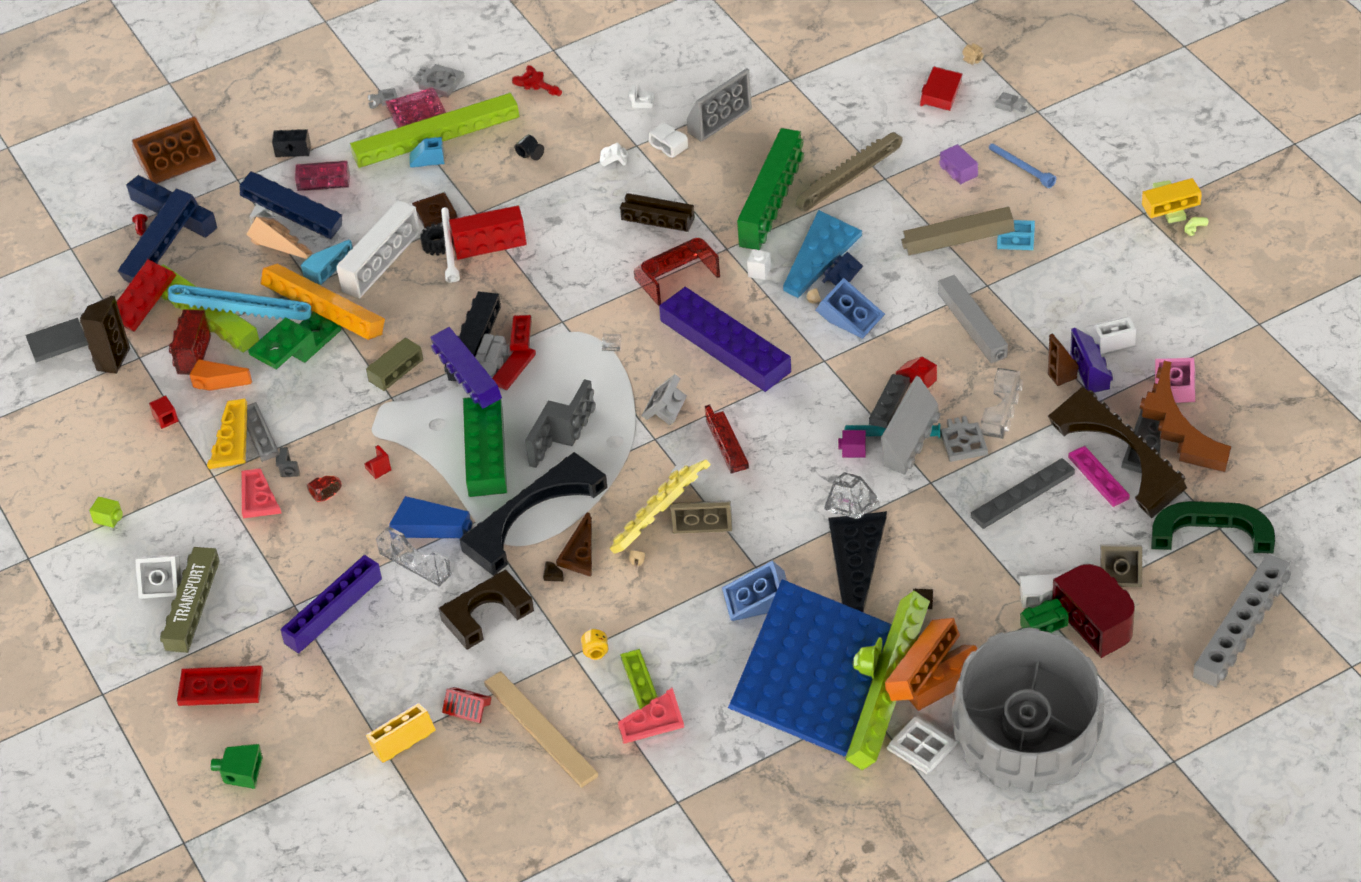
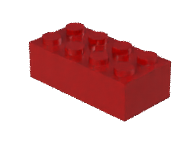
[449,205,527,260]

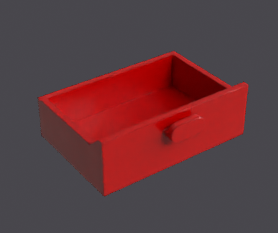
[920,66,963,111]

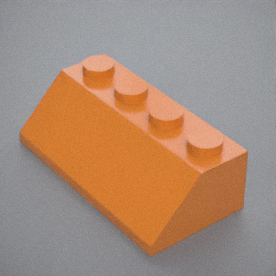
[909,645,978,711]

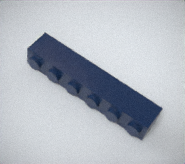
[240,171,342,240]
[126,175,217,238]
[118,188,199,283]

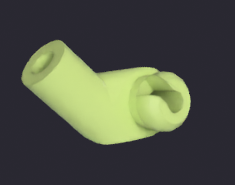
[1184,217,1208,236]

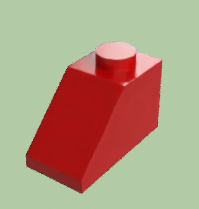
[896,357,937,388]

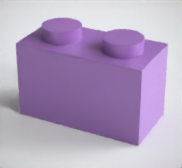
[939,144,978,185]

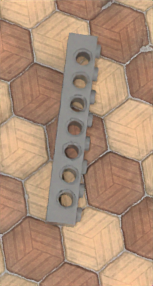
[1193,553,1291,687]

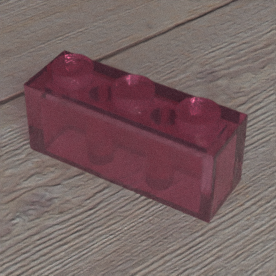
[295,161,350,191]

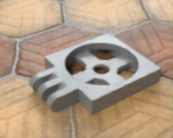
[413,64,465,97]
[941,416,988,462]

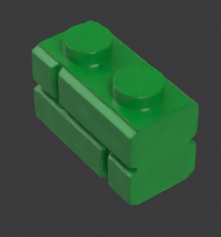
[1020,598,1069,633]

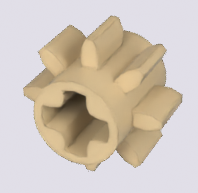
[962,43,983,65]

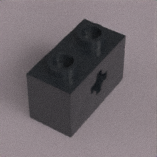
[272,129,311,157]

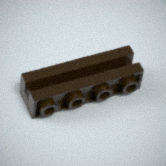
[620,193,695,232]

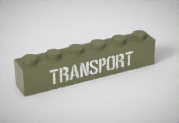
[160,547,220,653]

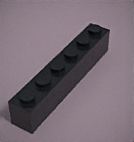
[444,291,501,382]

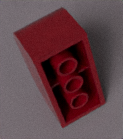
[1052,564,1135,658]

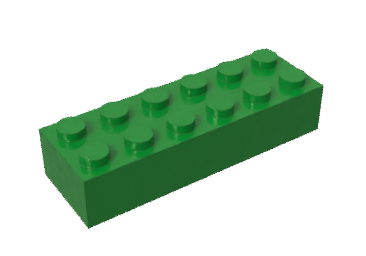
[463,397,507,497]

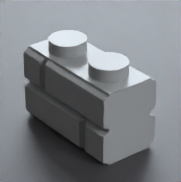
[475,334,509,375]

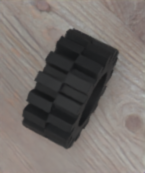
[420,224,453,256]

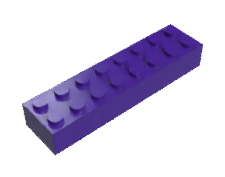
[659,286,792,392]

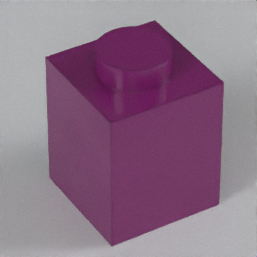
[838,430,866,458]

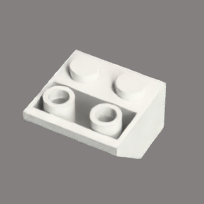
[1086,317,1136,354]

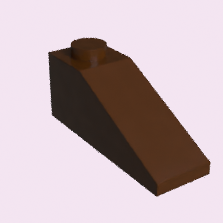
[1048,333,1079,386]

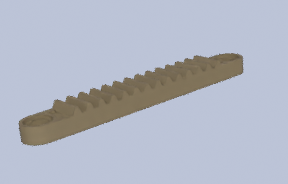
[796,132,903,212]

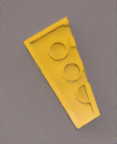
[207,398,247,469]

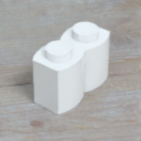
[648,123,688,158]

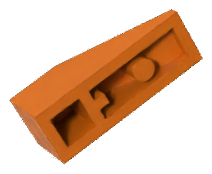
[190,359,252,391]

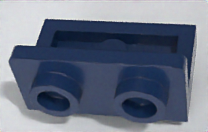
[822,252,863,286]

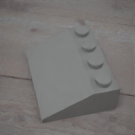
[687,68,752,142]
[882,376,940,475]

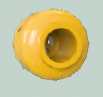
[581,629,609,660]

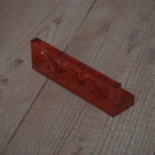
[705,404,749,474]

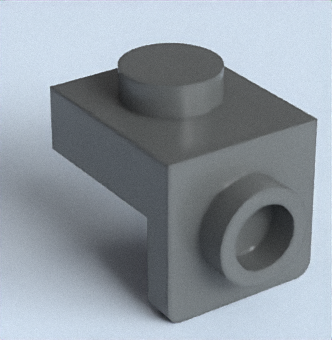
[276,447,300,477]

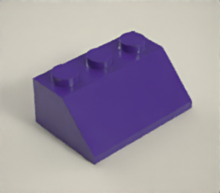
[1070,328,1113,393]

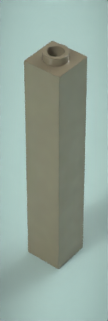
[901,206,1015,256]

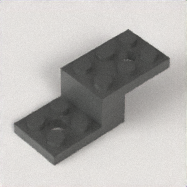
[525,379,596,468]

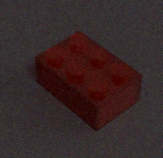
[169,309,211,375]

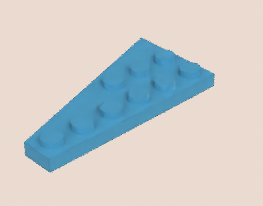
[783,210,862,298]

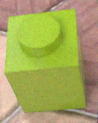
[89,496,123,528]

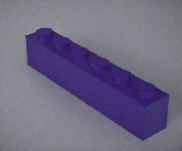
[430,326,502,409]
[280,555,382,654]

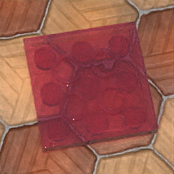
[385,87,446,128]

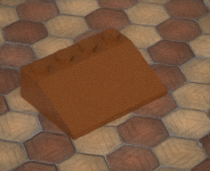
[132,116,216,184]

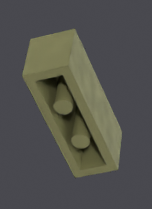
[366,337,423,391]

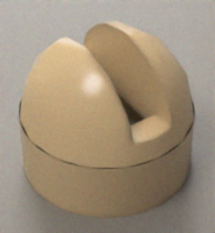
[807,288,821,304]
[629,551,646,566]

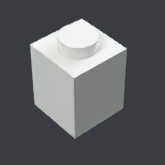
[747,249,771,280]

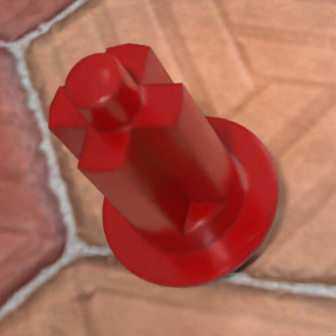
[132,214,148,236]

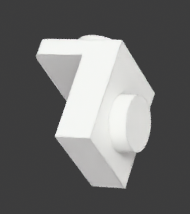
[600,142,628,166]

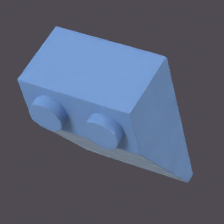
[816,278,885,339]
[722,560,787,621]

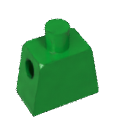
[211,744,263,789]

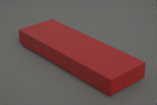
[510,315,532,351]
[492,348,536,390]

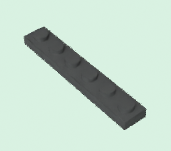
[971,458,1075,529]

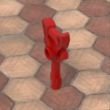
[512,65,562,96]

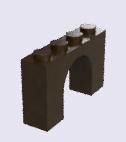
[439,569,534,650]

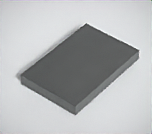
[25,318,88,362]

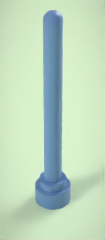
[989,143,1056,188]

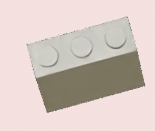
[670,501,732,534]

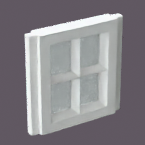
[887,715,958,775]

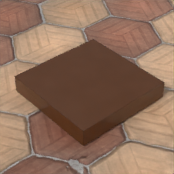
[412,192,458,228]

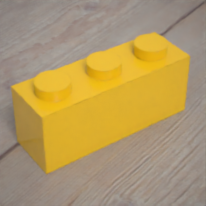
[1142,178,1202,218]
[366,703,436,763]

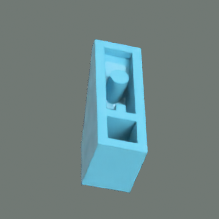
[301,240,353,285]

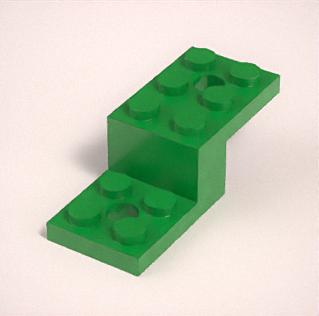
[248,312,341,370]

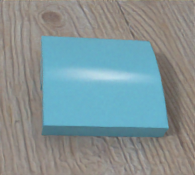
[997,220,1035,250]

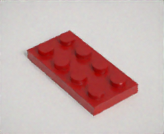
[116,260,176,332]
[177,666,263,706]

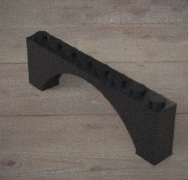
[460,452,608,576]

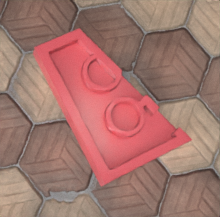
[241,468,282,518]
[618,688,684,744]

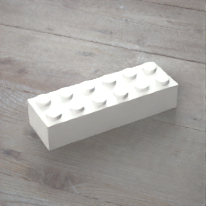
[336,200,420,299]

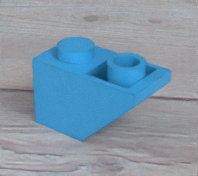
[410,137,445,167]

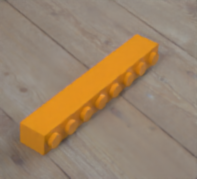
[260,264,385,340]

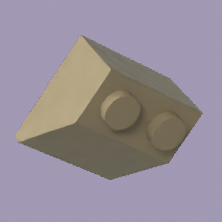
[1100,544,1142,587]

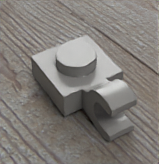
[368,88,399,109]
[995,92,1027,112]

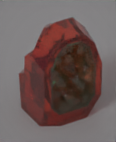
[307,476,342,502]

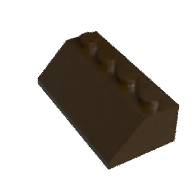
[80,296,130,374]

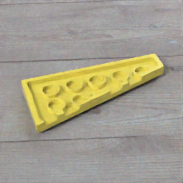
[609,459,711,554]

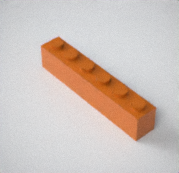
[885,618,960,701]

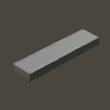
[247,402,279,462]

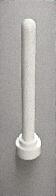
[441,207,460,283]

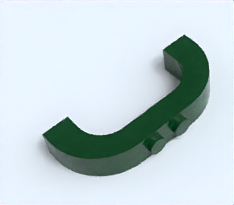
[1151,501,1275,554]

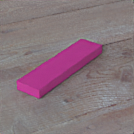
[1068,446,1130,507]

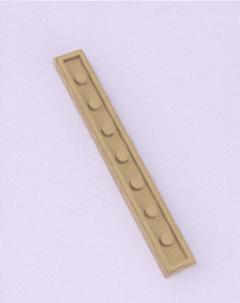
[484,671,598,788]

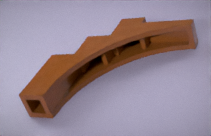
[1139,360,1232,472]

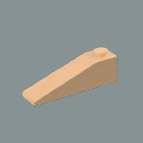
[246,217,314,259]

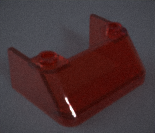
[634,238,720,306]

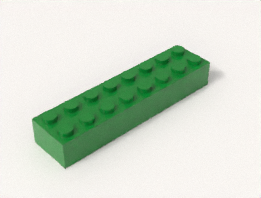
[737,128,804,250]

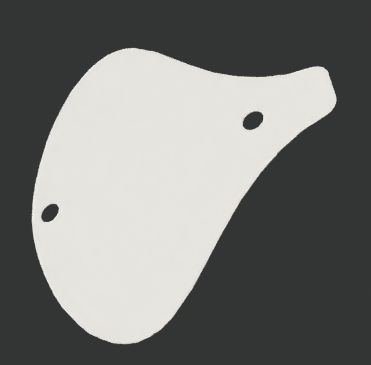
[372,332,636,546]

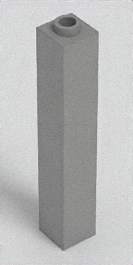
[938,275,1008,363]

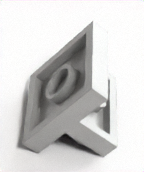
[642,374,687,425]

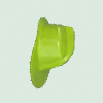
[853,637,882,680]

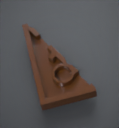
[556,512,592,577]

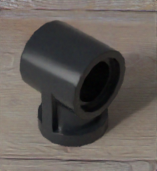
[514,134,544,161]

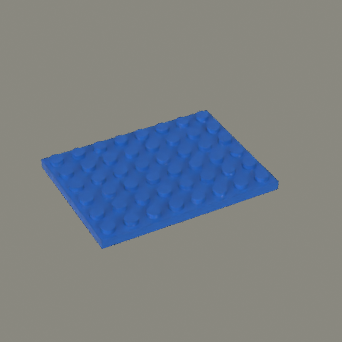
[728,579,892,757]

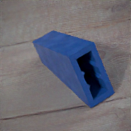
[389,496,472,538]

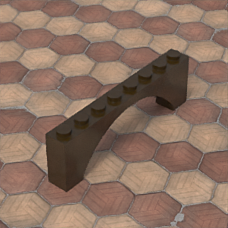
[1048,386,1187,519]

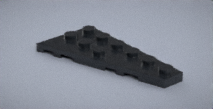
[828,511,887,612]

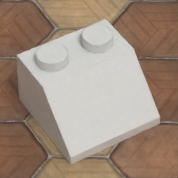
[135,555,181,599]

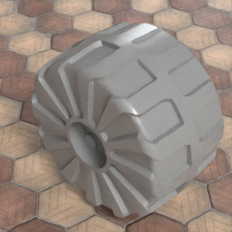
[952,628,1104,793]

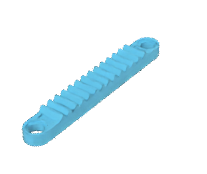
[168,285,311,320]

